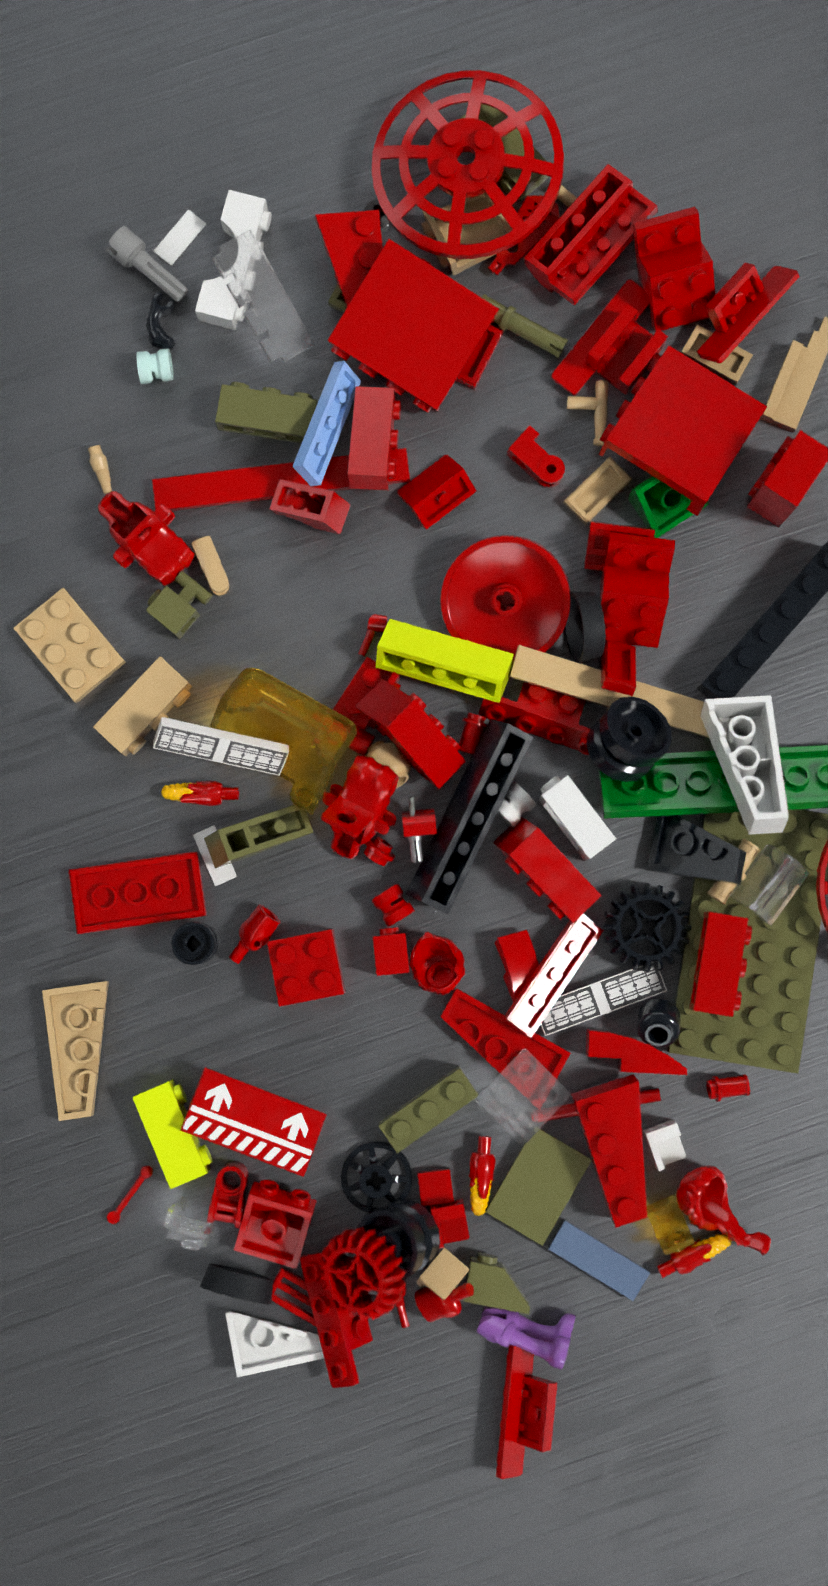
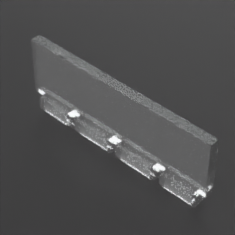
[211,229,315,363]

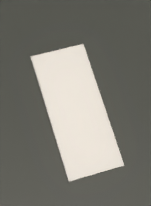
[154,209,206,266]
[193,825,237,886]

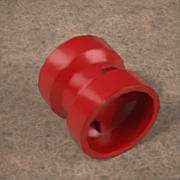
[371,884,415,928]

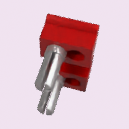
[402,797,437,863]

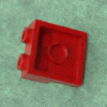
[234,1180,317,1269]

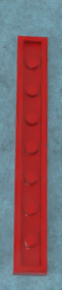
[152,448,410,511]

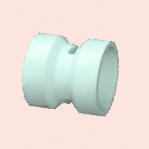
[136,348,174,384]

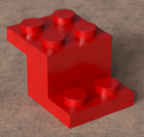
[633,206,715,332]
[599,532,675,648]

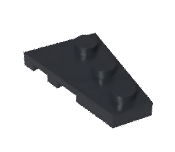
[647,815,746,885]

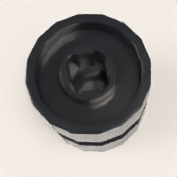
[171,922,219,965]

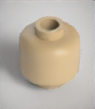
[366,741,411,788]

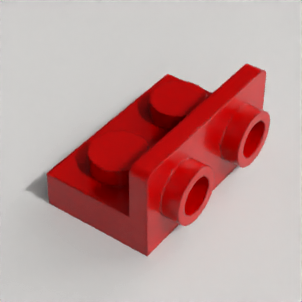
[332,656,402,731]

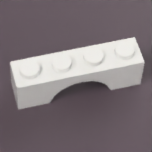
[195,190,272,330]

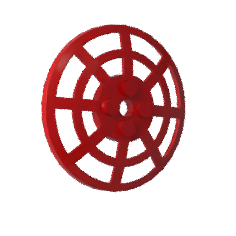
[371,70,564,259]

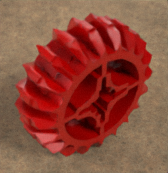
[318,1227,406,1321]

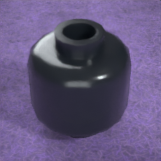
[637,998,681,1048]

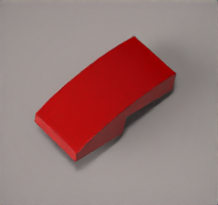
[494,930,539,1002]

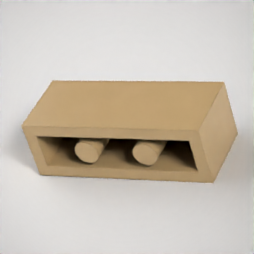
[93,656,192,756]

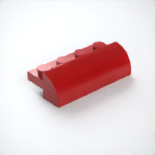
[524,164,658,306]

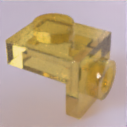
[647,1194,695,1255]

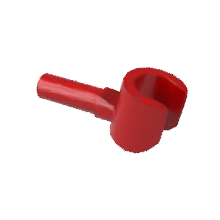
[358,614,388,657]
[395,1286,409,1328]

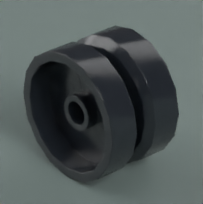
[587,696,672,782]
[357,1200,440,1280]

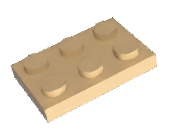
[14,588,126,703]

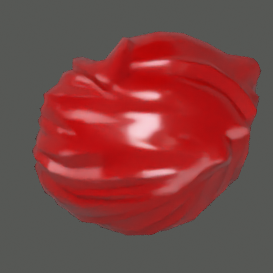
[409,932,465,996]

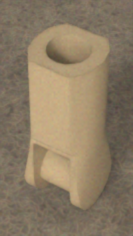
[191,535,229,596]

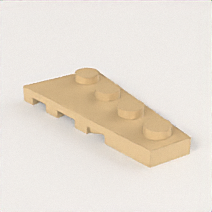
[42,981,109,1121]

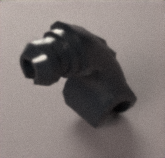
[146,292,175,351]

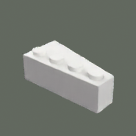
[701,695,789,835]

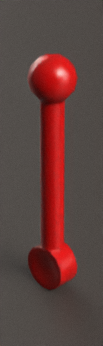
[107,1165,153,1224]

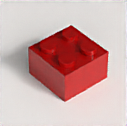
[267,929,346,1007]

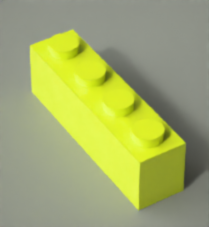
[375,619,514,703]

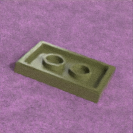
[485,1125,592,1246]

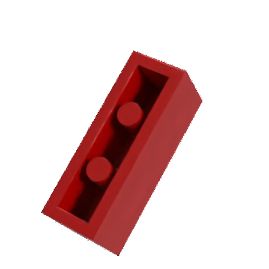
[348,386,401,490]
[689,912,752,1017]

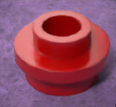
[364,837,395,866]

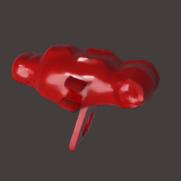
[97,491,195,586]
[321,756,399,859]

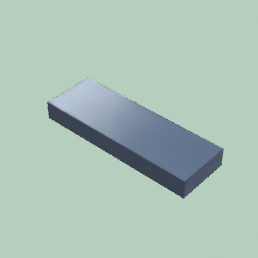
[548,1219,650,1301]

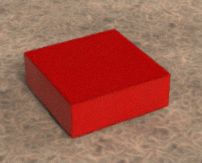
[417,1168,454,1206]

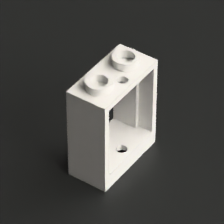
[538,775,616,861]

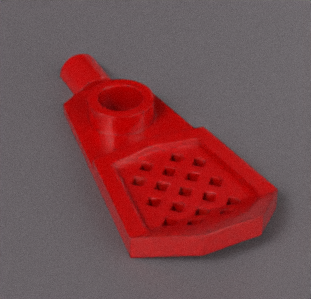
[488,195,560,276]

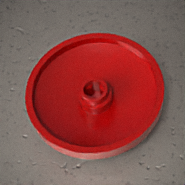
[441,535,571,664]

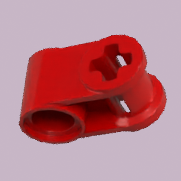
[207,1161,249,1228]

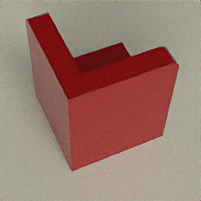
[431,1199,470,1249]

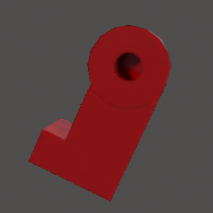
[507,425,565,488]

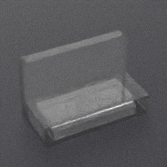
[730,844,810,926]

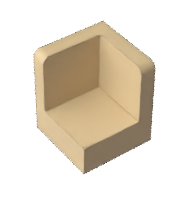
[416,1247,470,1300]

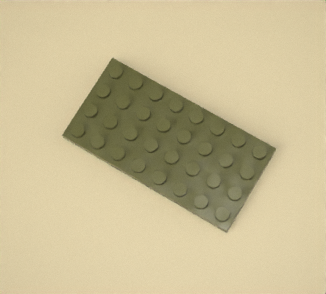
[667,809,828,1074]

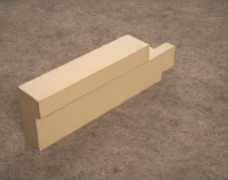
[760,317,828,433]

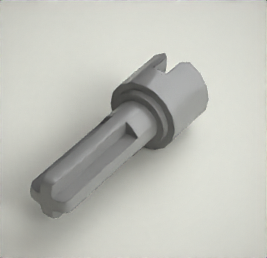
[105,226,188,302]

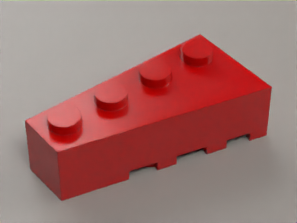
[571,1074,647,1228]

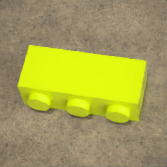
[132,1079,213,1189]

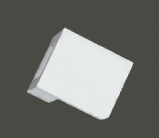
[642,1119,686,1171]

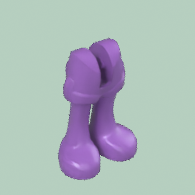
[477,1306,576,1370]

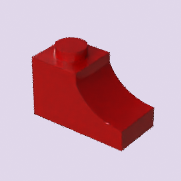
[269,479,351,534]

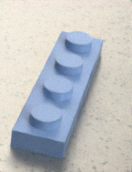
[292,361,361,486]

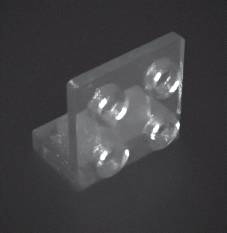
[475,1049,571,1144]

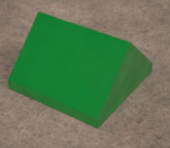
[628,476,709,538]

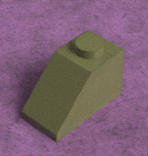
[463,1253,530,1314]

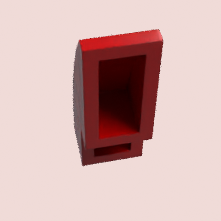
[585,1029,687,1075]

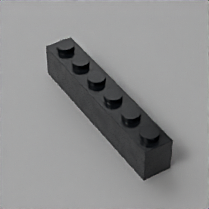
[697,541,828,699]
[406,719,534,914]

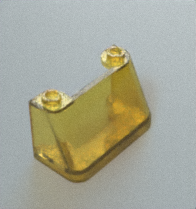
[209,668,357,815]

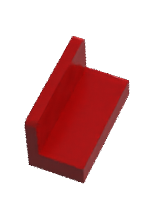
[597,323,668,395]
[397,454,477,530]

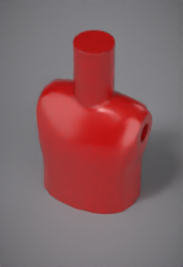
[229,904,281,964]
[414,1283,474,1322]

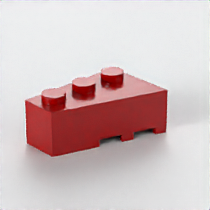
[355,679,466,789]

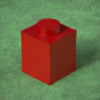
[373,927,410,976]

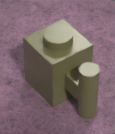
[146,571,213,639]

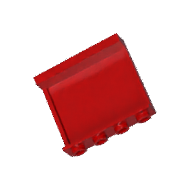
[327,239,499,413]
[599,346,767,516]

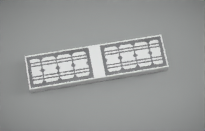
[153,717,289,776]
[541,961,667,1036]

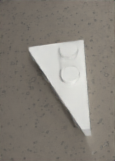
[225,1311,324,1378]

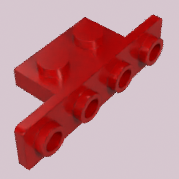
[697,263,799,363]
[551,279,650,396]
[479,682,590,755]
[300,1252,373,1388]
[496,1345,557,1479]

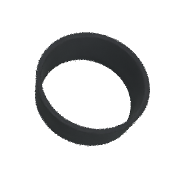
[565,591,605,663]
[200,1264,274,1304]

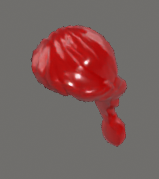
[676,1165,771,1255]

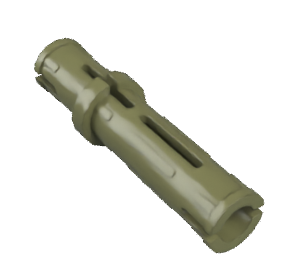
[481,294,568,358]

